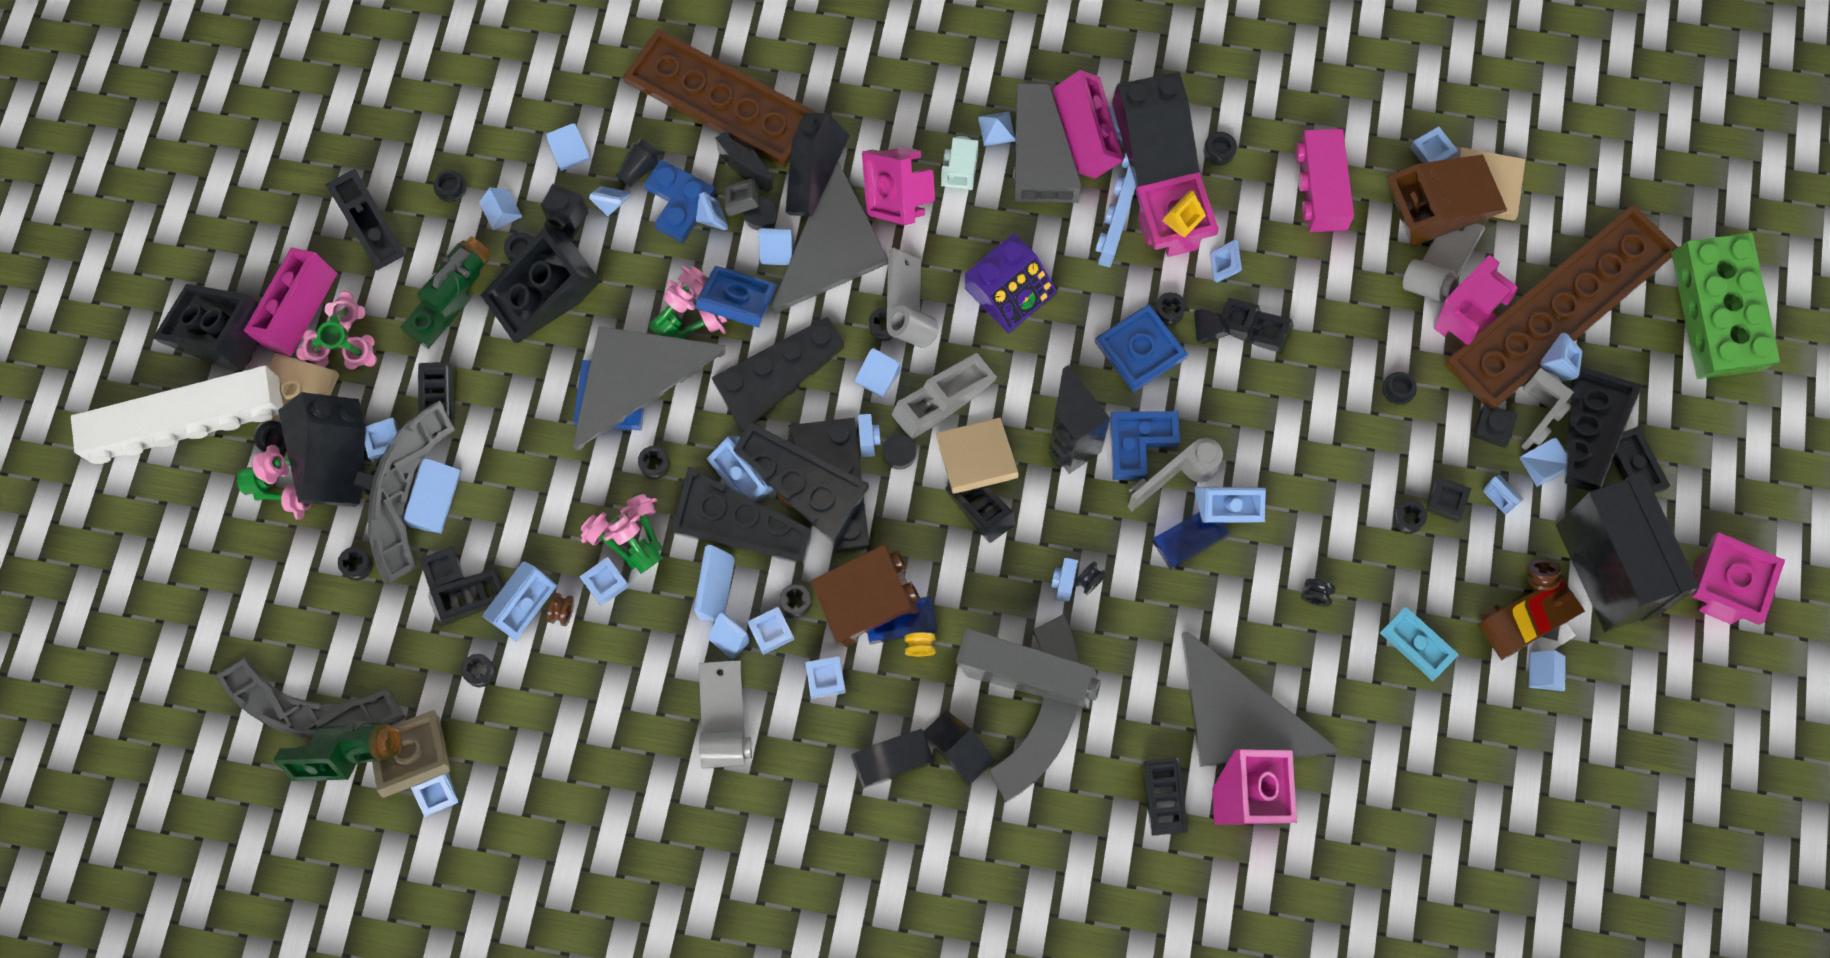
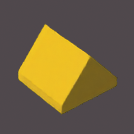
[1162,190,1206,237]

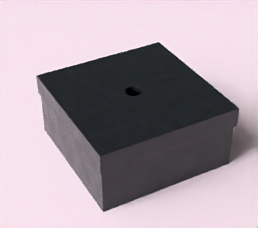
[1556,472,1699,633]

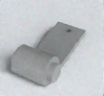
[1403,223,1485,302]
[886,248,938,348]
[1128,438,1223,512]
[699,660,752,769]

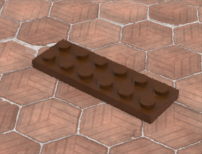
[623,28,817,168]

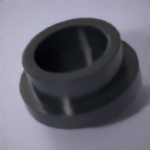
[434,170,467,202]
[1382,372,1417,405]
[254,420,286,452]

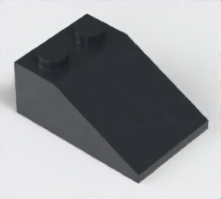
[1111,72,1200,188]
[481,228,601,343]
[153,284,259,372]
[278,392,366,507]

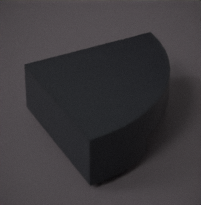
[1194,309,1230,344]

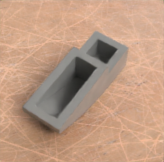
[892,353,997,439]

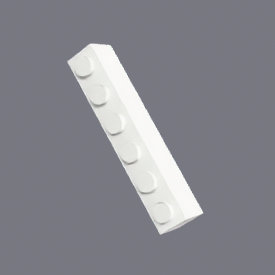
[71,366,283,464]

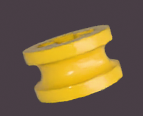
[905,633,936,657]

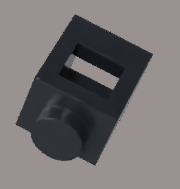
[541,183,588,239]

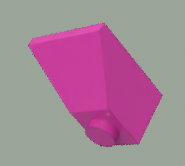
[1212,749,1297,825]

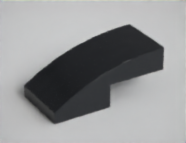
[715,132,773,192]
[1220,298,1294,353]
[851,729,934,788]

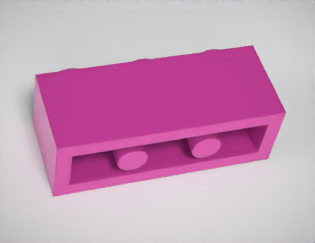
[1052,70,1124,179]
[1295,129,1354,232]
[244,247,338,356]

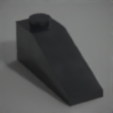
[785,113,850,216]
[325,169,406,271]

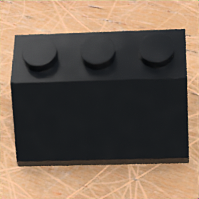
[1049,365,1110,474]

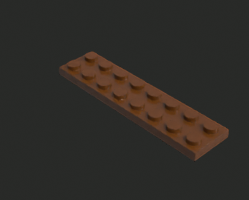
[1444,204,1678,410]

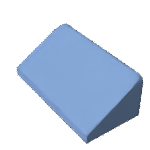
[707,436,774,502]
[403,458,461,534]
[1195,487,1266,522]
[694,544,735,621]
[482,562,558,641]

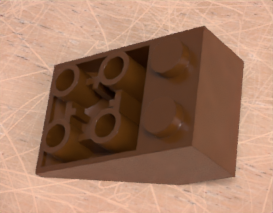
[1387,154,1507,247]

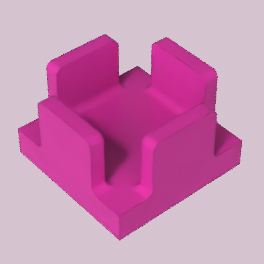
[862,147,935,225]
[1136,172,1219,257]
[1434,255,1518,345]
[1692,532,1785,625]

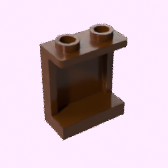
[811,545,920,647]

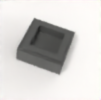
[724,178,759,216]

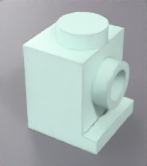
[941,136,978,190]

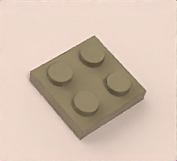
[372,710,451,798]

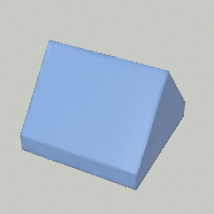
[479,187,522,230]
[1528,650,1566,691]

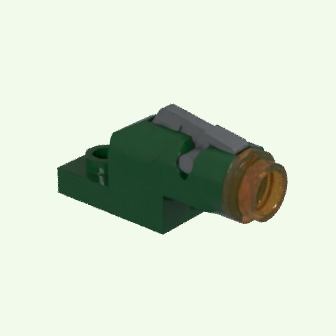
[400,236,490,349]
[273,720,402,781]

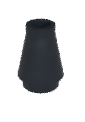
[616,138,661,188]

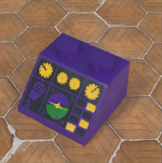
[965,233,1057,334]

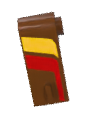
[1477,577,1585,661]

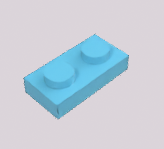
[1380,606,1459,681]

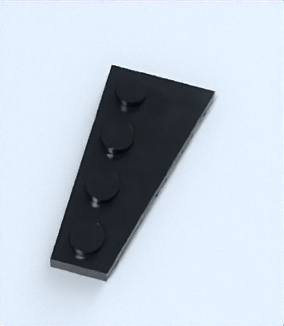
[1564,366,1642,492]

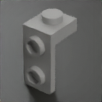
[1521,368,1574,451]

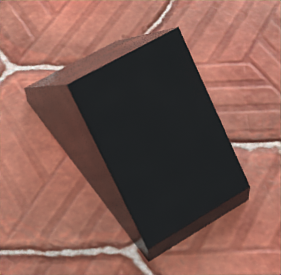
[923,710,995,786]

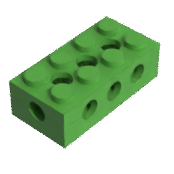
[1671,233,1780,379]

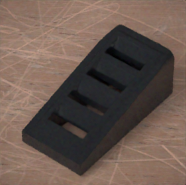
[418,362,457,433]
[945,485,1015,543]
[428,568,503,627]
[1141,758,1188,836]

